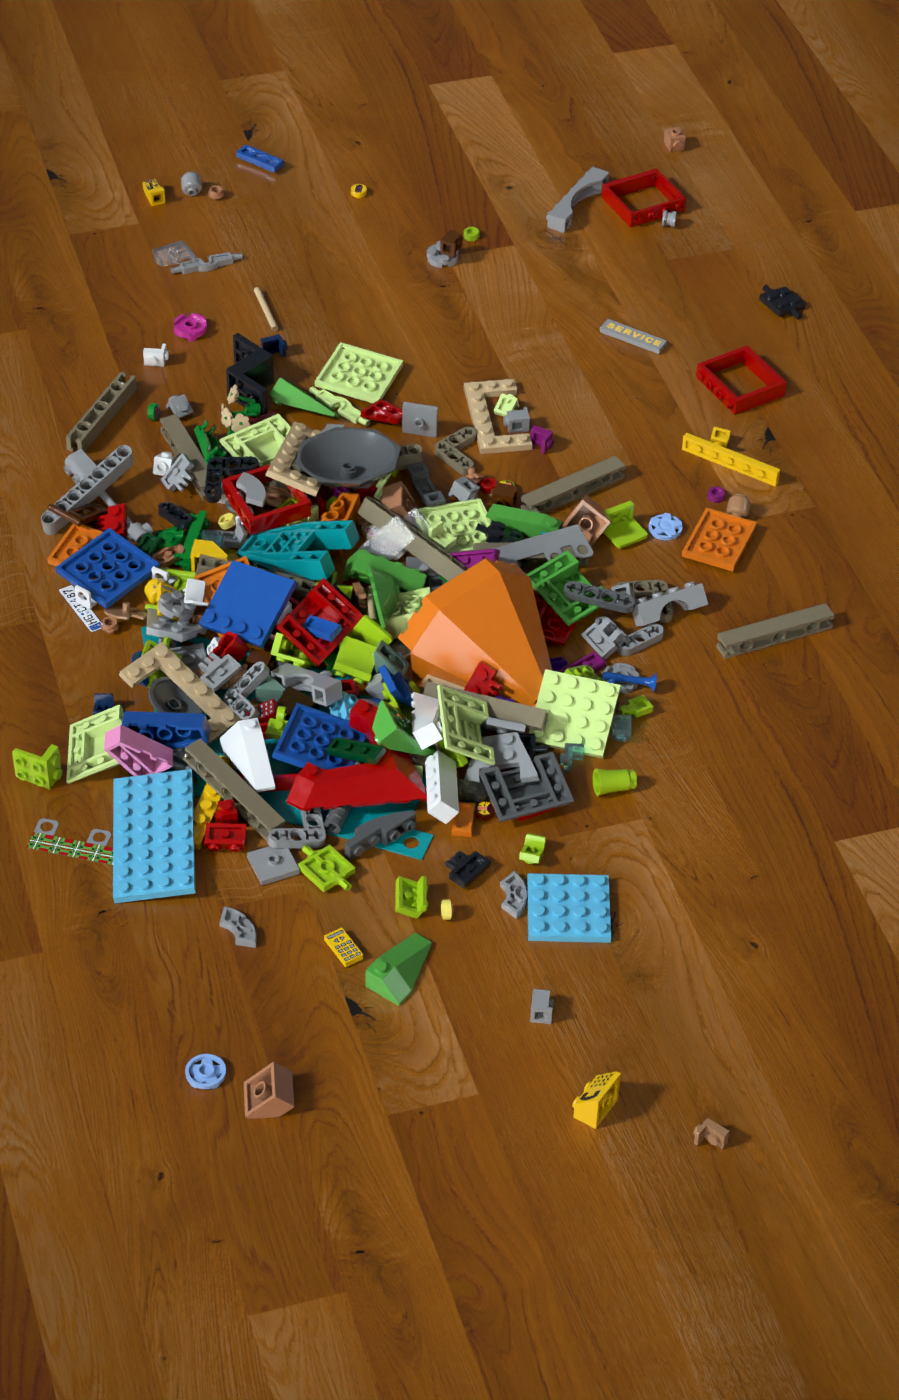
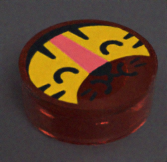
[475,801,495,820]

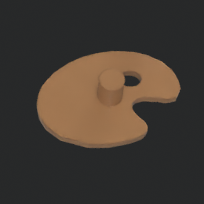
[104,602,147,620]

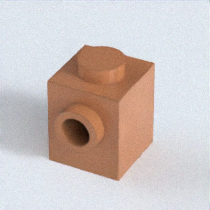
[664,127,686,152]

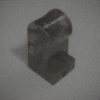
[457,779,490,805]

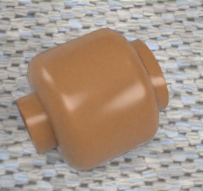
[726,494,751,519]

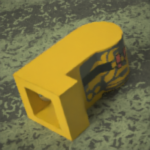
[143,179,165,206]

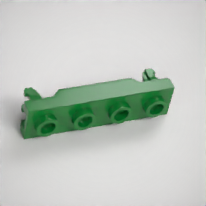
[194,420,226,467]
[174,510,210,572]

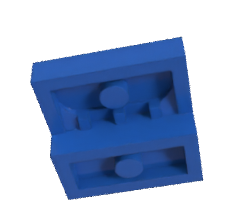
[378,664,414,707]

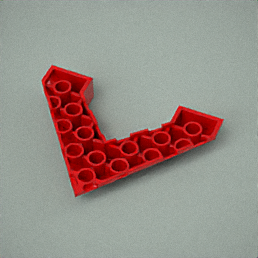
[287,699,427,811]

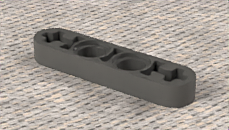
[564,581,635,613]

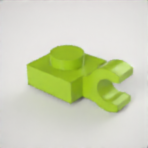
[618,695,654,721]
[266,706,288,740]

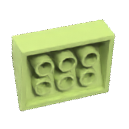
[360,587,431,640]

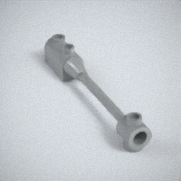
[63,449,154,543]

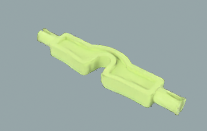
[309,386,370,427]

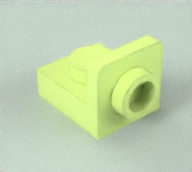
[494,394,520,417]

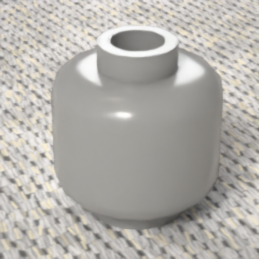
[181,172,202,196]

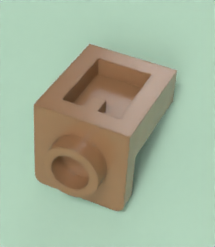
[693,1118,729,1149]

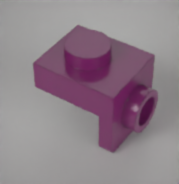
[531,425,554,454]

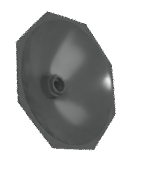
[295,427,401,488]

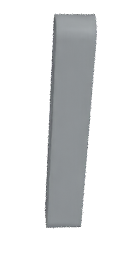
[41,445,134,535]

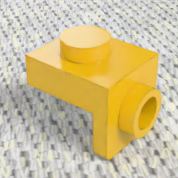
[710,426,731,448]

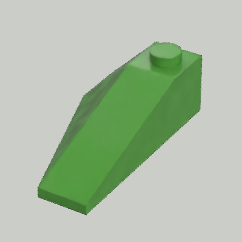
[269,377,340,418]
[486,504,563,538]
[367,565,400,628]
[372,700,437,756]
[365,933,432,1006]

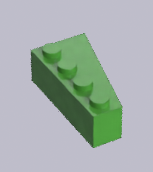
[342,549,427,593]

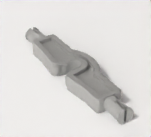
[171,252,243,274]

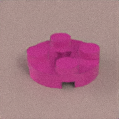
[174,313,207,342]

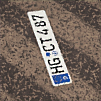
[59,585,102,632]

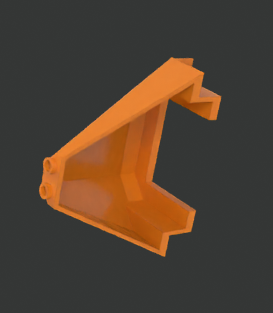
[398,558,552,707]

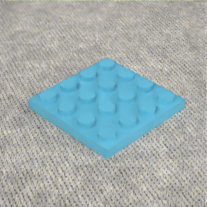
[527,873,611,943]

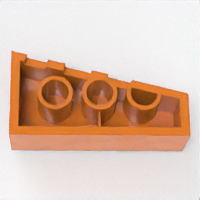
[306,492,361,557]

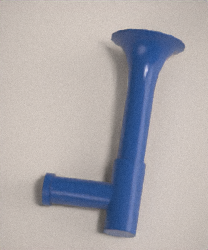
[603,672,657,692]

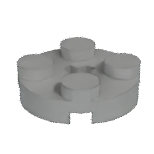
[427,241,459,268]
[157,591,196,621]

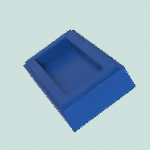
[302,615,342,642]

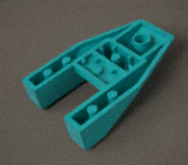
[236,520,360,581]

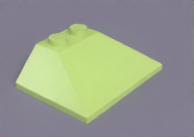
[220,414,297,467]
[437,684,495,765]
[66,705,124,784]

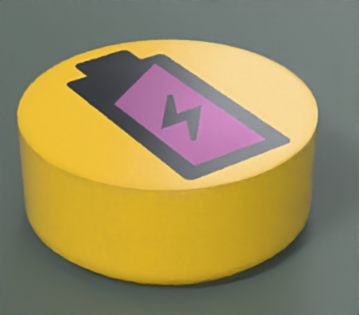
[351,184,367,198]

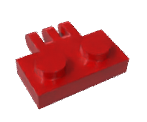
[97,503,127,537]
[464,661,503,697]

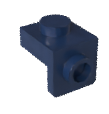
[261,334,288,357]
[93,693,114,715]

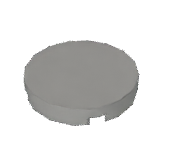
[602,663,640,694]

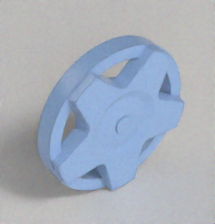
[649,513,682,541]
[185,1054,226,1089]

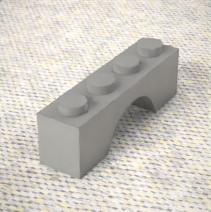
[632,581,708,626]
[271,663,343,707]

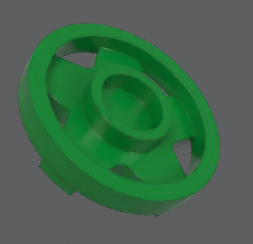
[154,526,186,548]

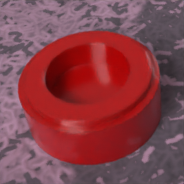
[480,477,497,494]

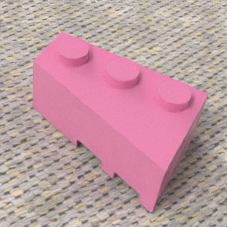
[104,725,173,776]

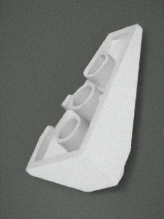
[220,718,275,792]

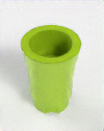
[593,769,637,796]

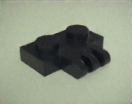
[445,851,491,889]

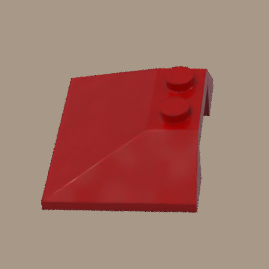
[276,578,364,666]

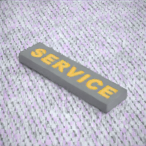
[600,319,667,354]

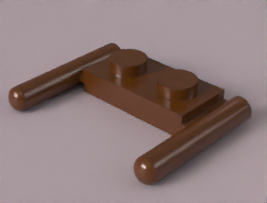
[47,501,108,526]

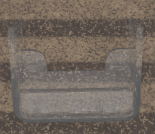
[359,507,431,560]

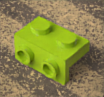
[395,876,428,919]

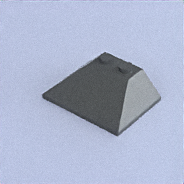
[479,752,574,822]

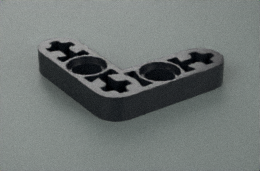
[204,456,260,503]

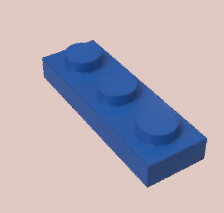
[236,144,284,173]

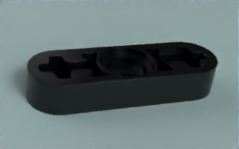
[158,502,192,530]

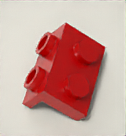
[204,823,247,852]

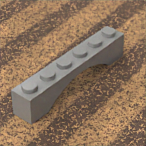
[546,167,609,233]

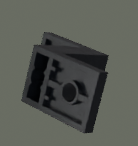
[226,333,274,415]

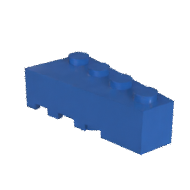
[121,711,211,749]

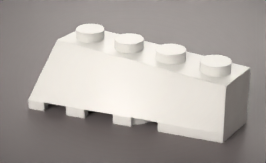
[411,692,443,750]

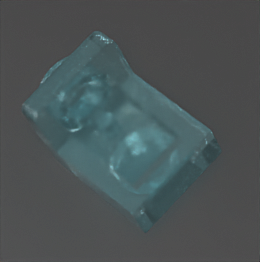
[611,715,632,742]
[560,743,584,774]

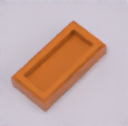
[452,802,476,837]

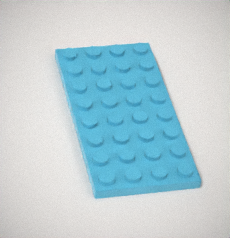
[113,769,196,903]

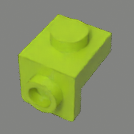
[519,833,546,864]

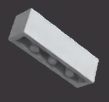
[425,750,459,824]

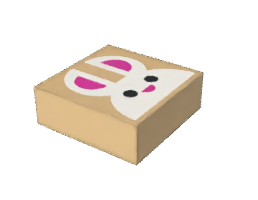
[361,525,385,543]

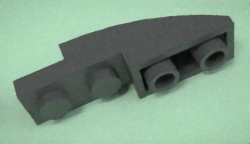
[345,811,416,861]

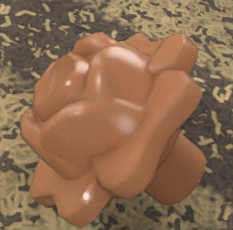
[466,468,484,485]

